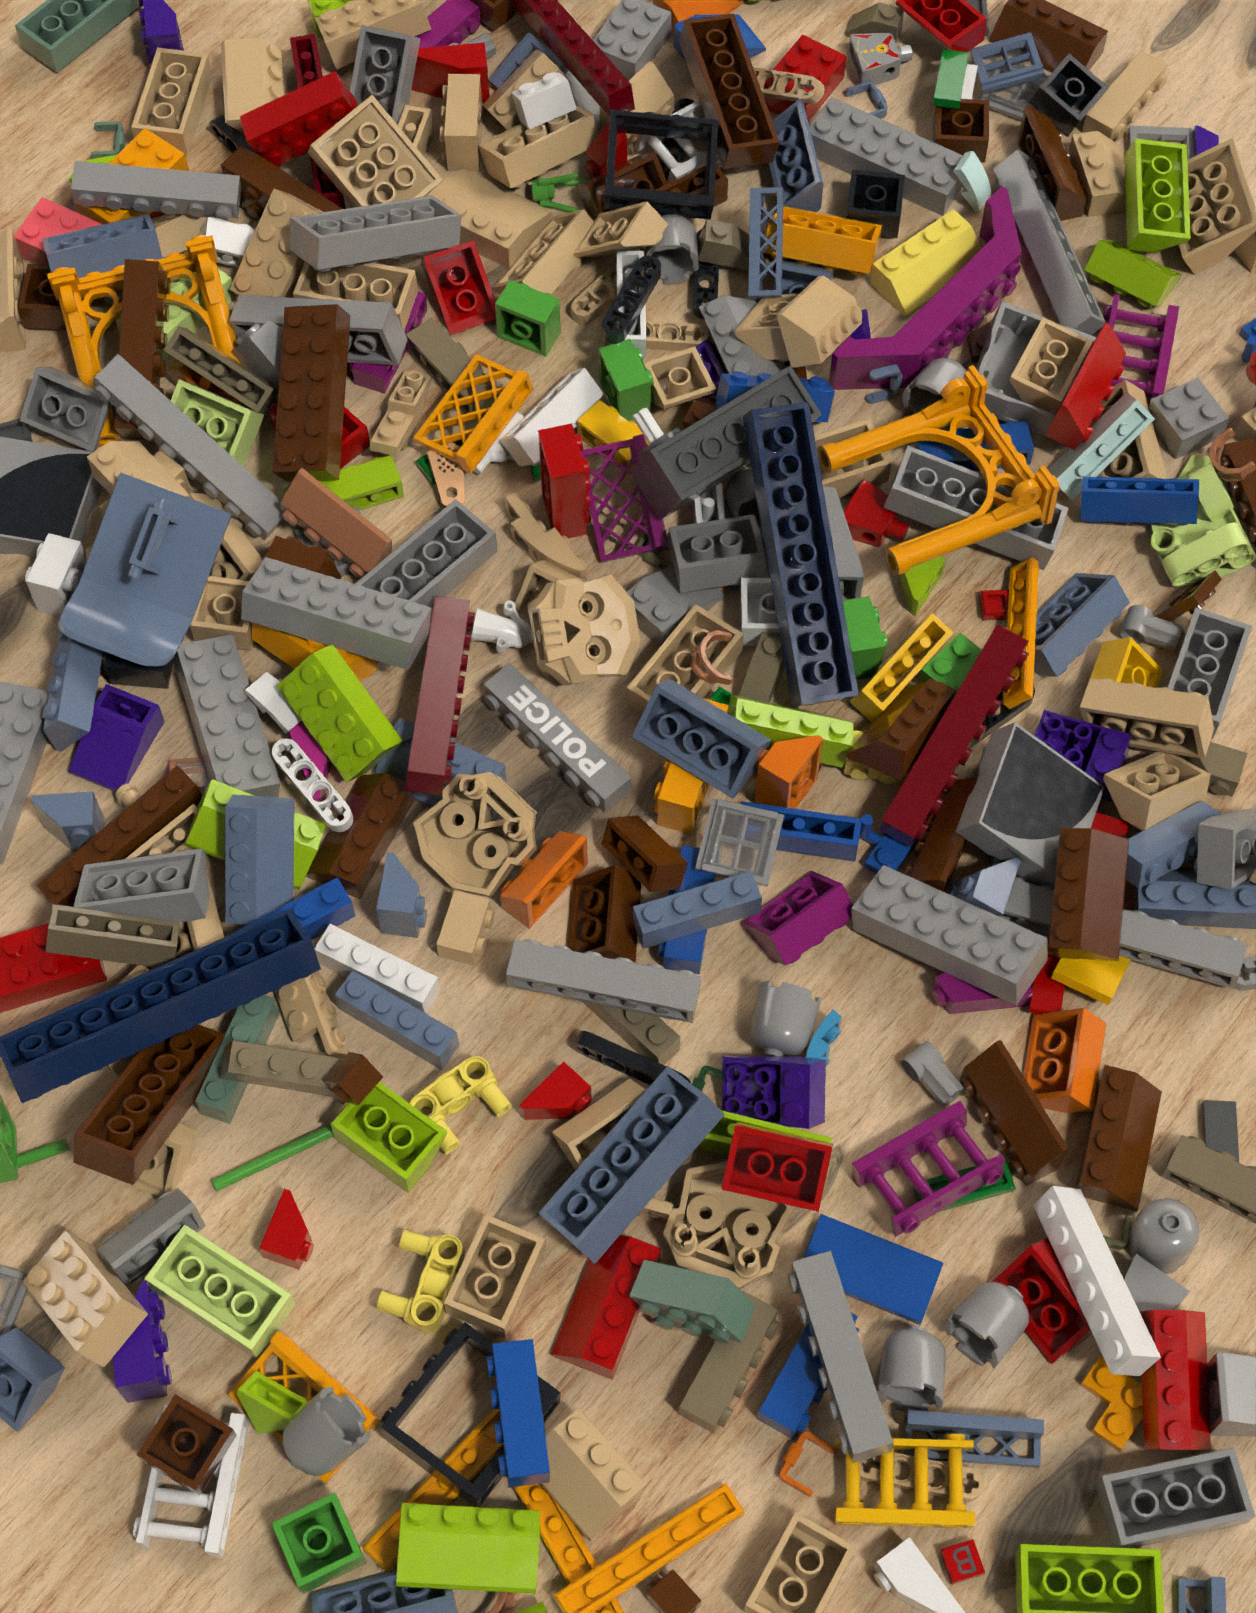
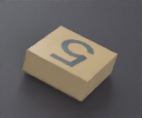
[639,1198,673,1223]

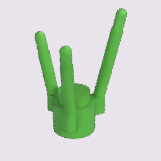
[532,173,591,212]

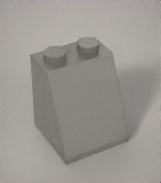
[231,321,283,404]
[1207,1353,1256,1437]

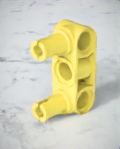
[410,1056,512,1155]
[377,1229,464,1334]

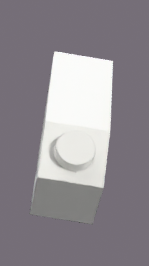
[874,1537,965,1613]

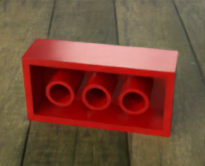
[239,71,358,167]
[538,423,592,538]
[0,923,108,1013]

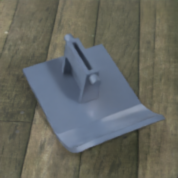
[58,472,232,667]

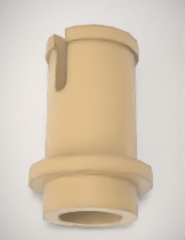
[115,784,140,808]

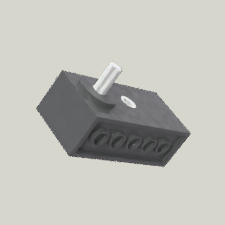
[630,365,822,520]

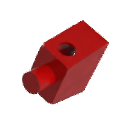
[843,480,910,547]

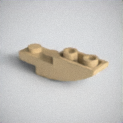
[370,370,432,456]
[505,492,588,581]

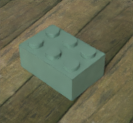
[630,1260,756,1343]

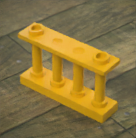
[835,1432,975,1529]

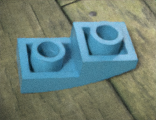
[806,1009,842,1066]

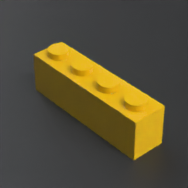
[577,400,650,479]
[849,613,953,721]

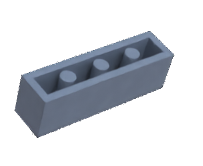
[1126,800,1222,888]
[633,871,762,949]
[335,970,460,1070]

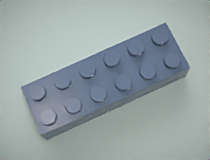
[539,1066,724,1264]

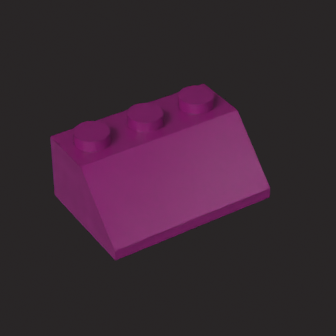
[741,871,853,966]

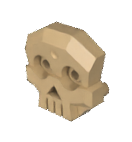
[528,574,641,686]
[413,772,537,896]
[663,1161,794,1290]

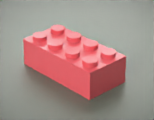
[15,197,102,265]

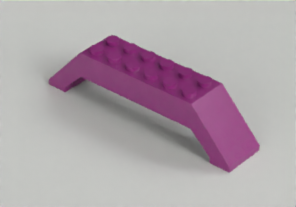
[829,186,1021,390]

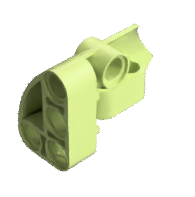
[1151,454,1256,587]

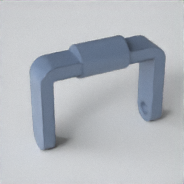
[845,81,888,119]
[866,364,902,404]

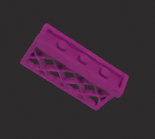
[581,434,670,563]

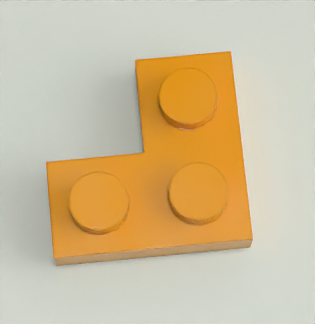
[1080,1356,1143,1452]

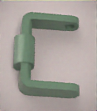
[90,121,126,159]

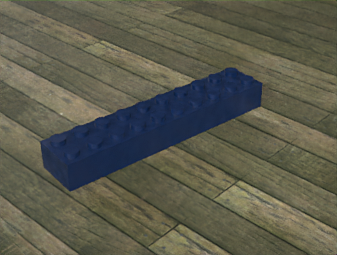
[743,402,859,708]
[0,909,321,1103]

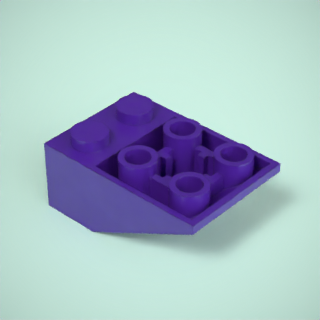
[138,0,184,64]
[69,684,165,792]
[1034,710,1131,802]
[722,1056,826,1129]
[113,1281,172,1403]

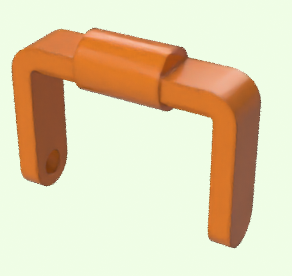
[779,1431,837,1497]

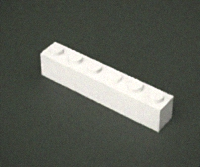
[1033,1186,1161,1376]

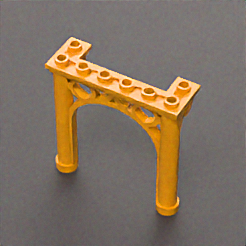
[47,235,251,446]
[818,365,1060,576]

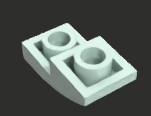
[953,151,991,212]

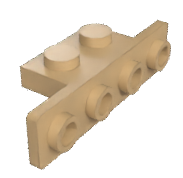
[275,970,349,1058]

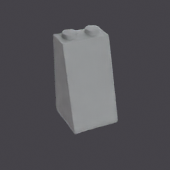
[823,486,864,600]

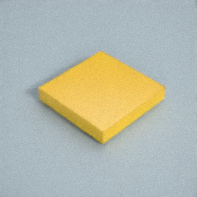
[1051,956,1131,1005]

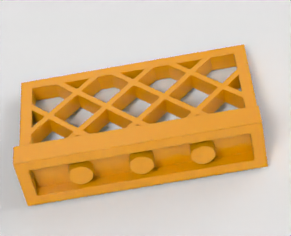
[413,354,534,474]
[228,1331,381,1484]

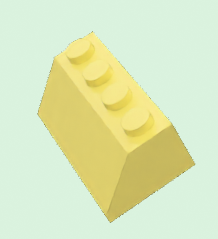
[870,209,982,318]

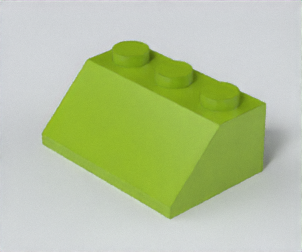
[1084,239,1182,309]
[331,1081,447,1193]

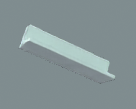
[1048,393,1155,500]

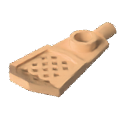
[427,442,465,507]

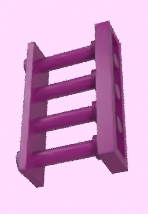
[1103,294,1180,407]
[852,1101,1004,1237]

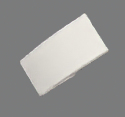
[244,672,302,734]

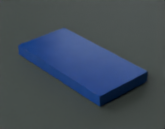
[804,1214,943,1325]

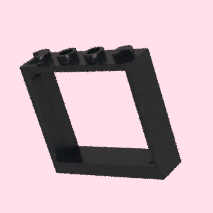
[603,109,718,220]
[380,1322,561,1507]

